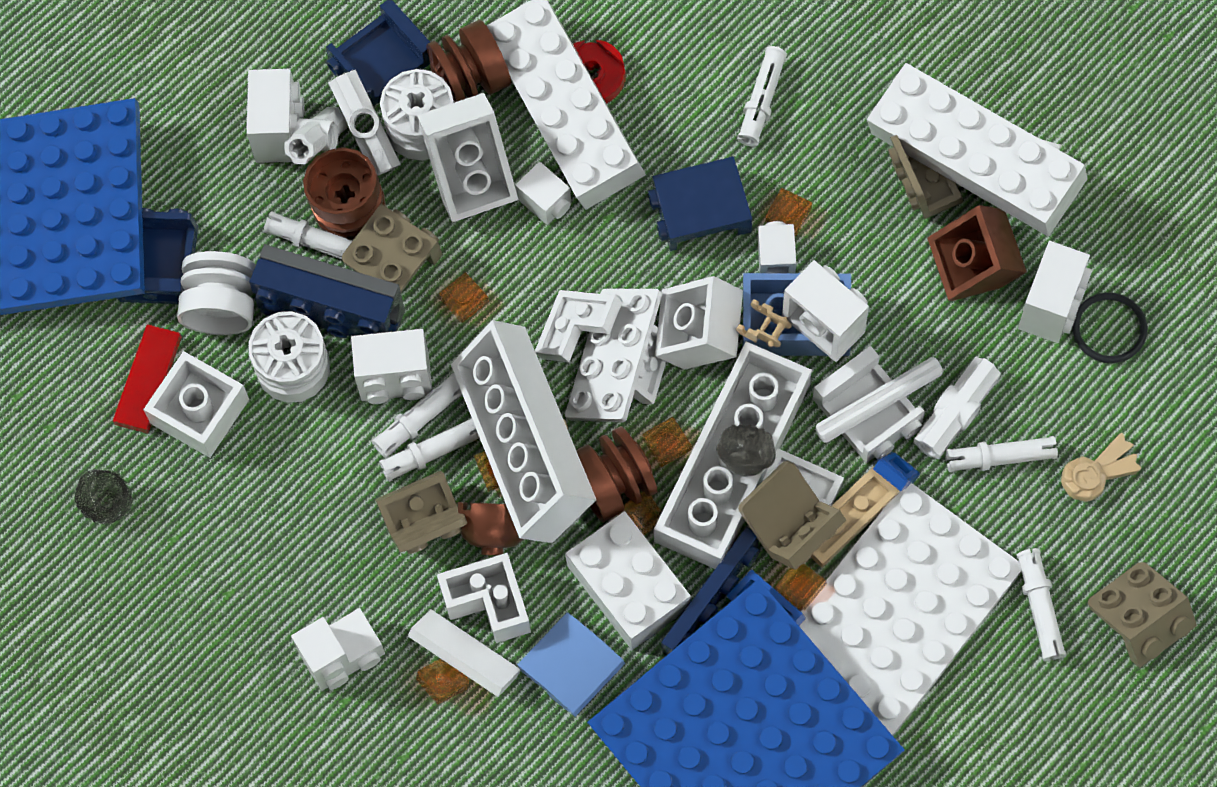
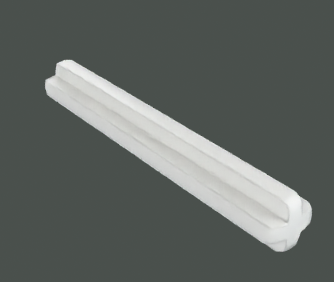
[815,357,943,443]

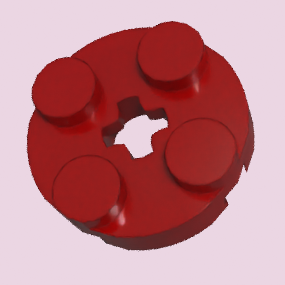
[573,40,626,104]

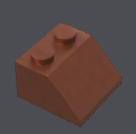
[927,205,1027,301]

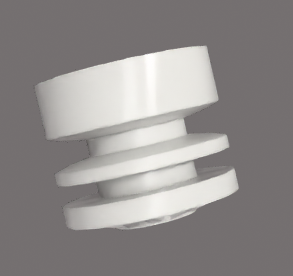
[380,69,454,160]
[177,251,256,335]
[249,311,330,403]

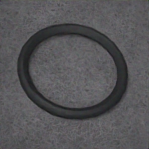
[1072,292,1148,363]

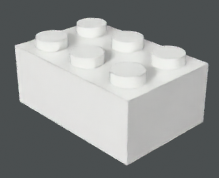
[417,93,518,222]
[565,511,691,650]

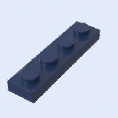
[661,527,760,655]

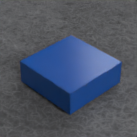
[873,452,920,491]

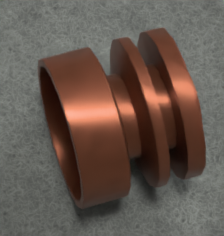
[426,19,511,103]
[303,148,386,240]
[576,426,657,522]

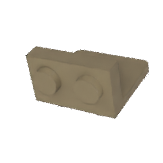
[888,135,963,219]
[342,204,443,293]
[738,461,846,570]
[375,470,468,554]
[1088,562,1197,668]

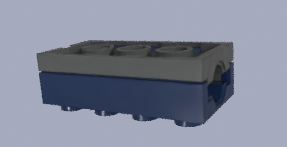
[249,244,405,338]

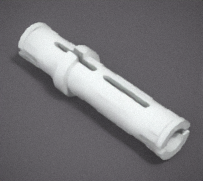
[737,46,787,147]
[264,211,352,259]
[371,373,462,458]
[379,418,480,482]
[946,436,1058,472]
[1017,548,1066,661]

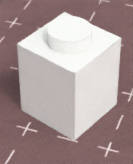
[515,161,571,225]
[758,221,796,273]

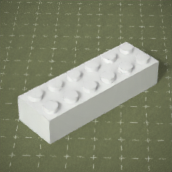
[487,0,646,210]
[867,63,1087,237]
[451,320,597,543]
[654,342,812,569]

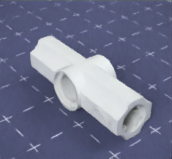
[328,70,401,176]
[284,107,348,164]
[913,357,1001,460]

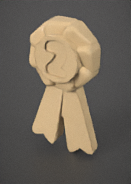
[1061,433,1141,502]

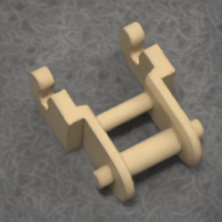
[736,299,792,347]

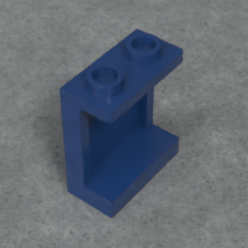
[326,0,430,107]
[647,156,752,251]
[117,208,199,304]

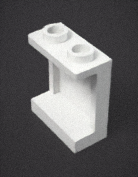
[813,346,925,464]

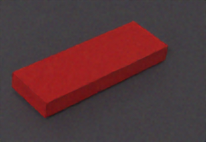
[113,324,182,434]

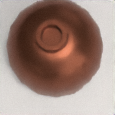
[458,502,523,555]

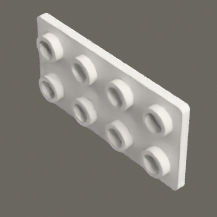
[565,289,666,422]

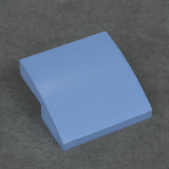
[517,612,625,717]

